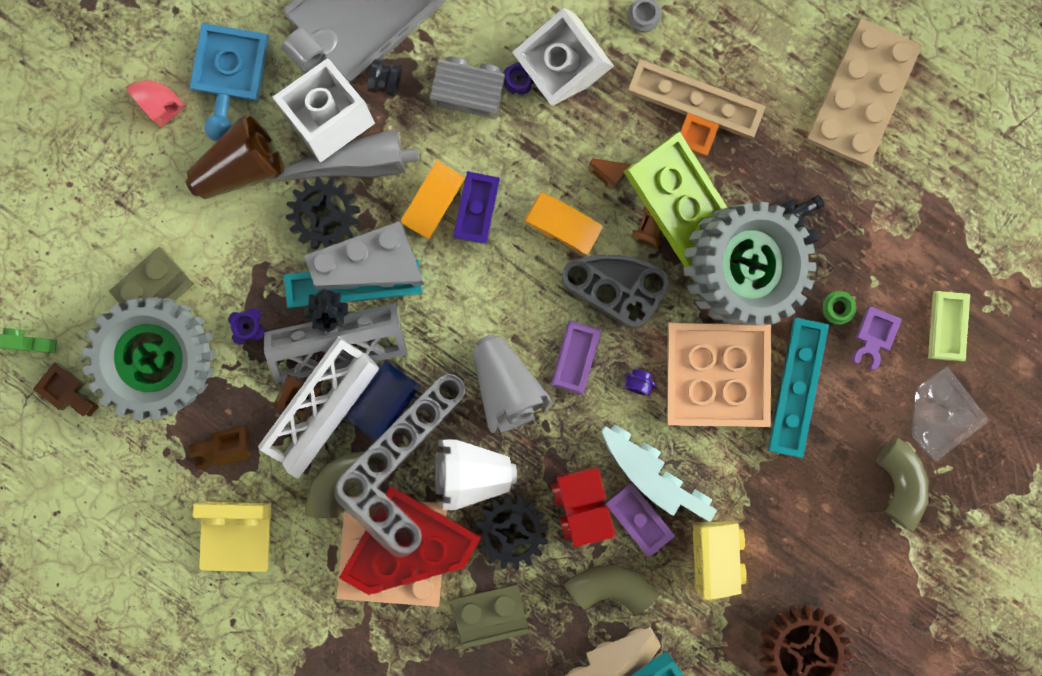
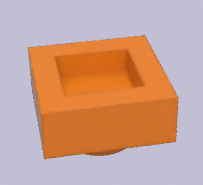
[680,113,719,158]

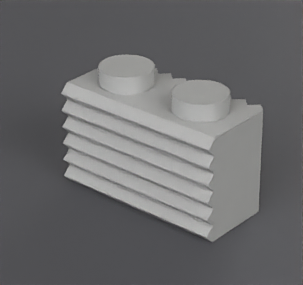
[430,56,505,119]

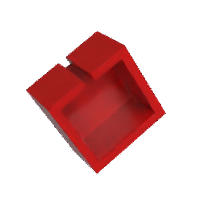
[551,466,616,548]

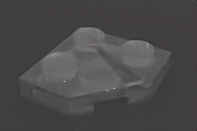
[911,366,989,462]

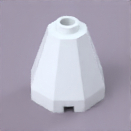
[435,440,517,510]

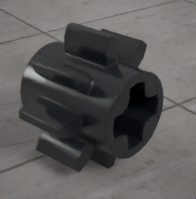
[304,289,348,333]

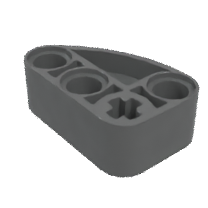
[561,255,669,329]

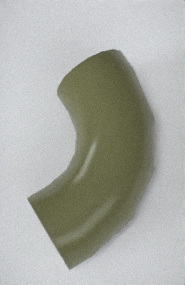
[876,436,929,532]
[305,451,379,518]
[564,565,660,616]

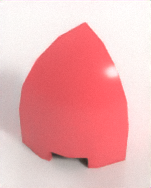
[126,79,187,128]

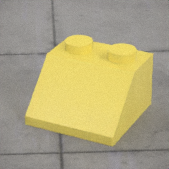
[692,521,746,600]

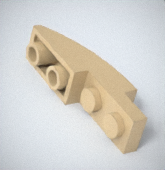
[565,627,661,676]

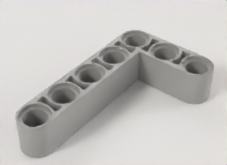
[335,374,465,557]

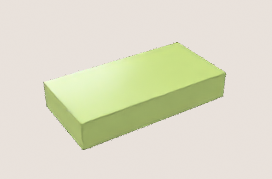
[928,291,970,362]

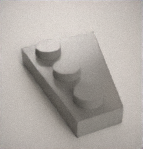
[304,221,424,290]

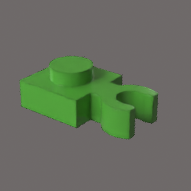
[0,328,57,353]

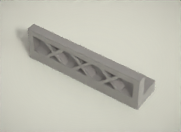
[264,303,407,384]

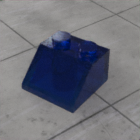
[346,361,422,441]

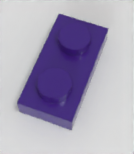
[453,171,500,245]

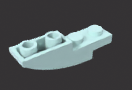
[600,424,717,522]

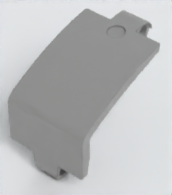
[282,0,446,84]

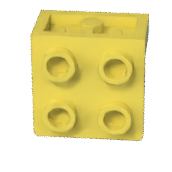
[193,501,271,572]

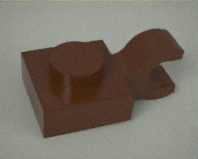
[33,362,99,417]
[189,425,250,470]

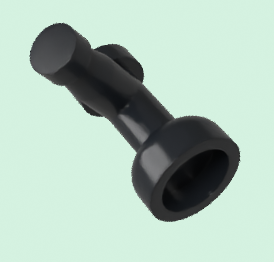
[781,195,824,245]

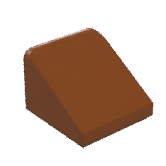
[588,158,631,190]

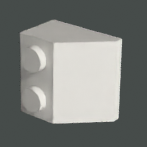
[513,8,614,106]

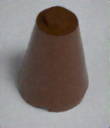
[186,115,284,199]

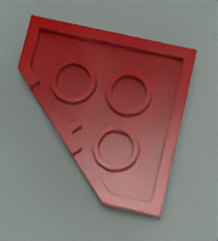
[339,486,481,595]

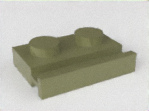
[109,246,194,303]
[451,583,529,649]

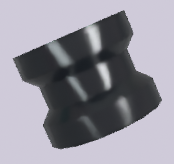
[367,59,402,98]

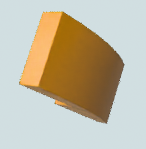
[401,160,466,239]
[524,192,603,256]

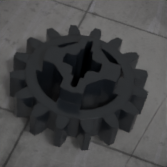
[286,176,361,250]
[476,495,549,570]

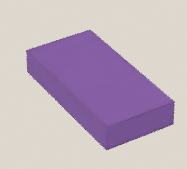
[550,320,601,395]

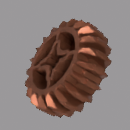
[758,604,853,676]

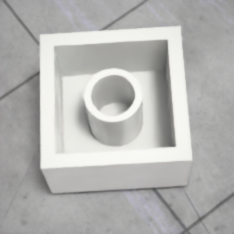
[273,58,375,162]

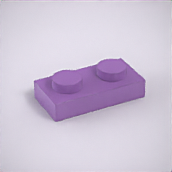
[605,482,675,558]

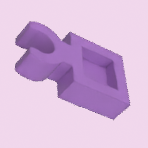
[852,306,902,371]

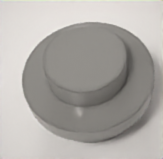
[628,0,661,32]

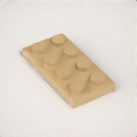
[805,18,923,168]

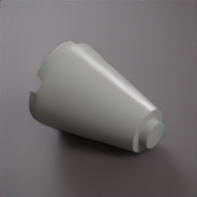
[473,335,553,433]

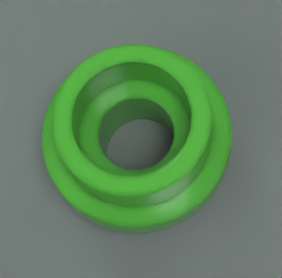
[821,291,856,325]

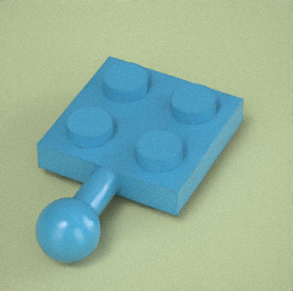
[189,23,270,141]

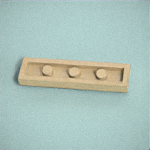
[627,59,766,140]

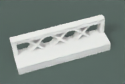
[258,337,380,479]

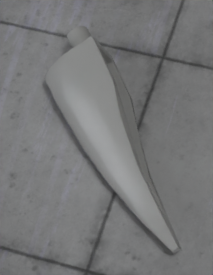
[270,129,419,182]

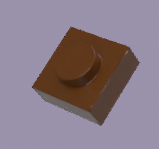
[274,374,320,420]

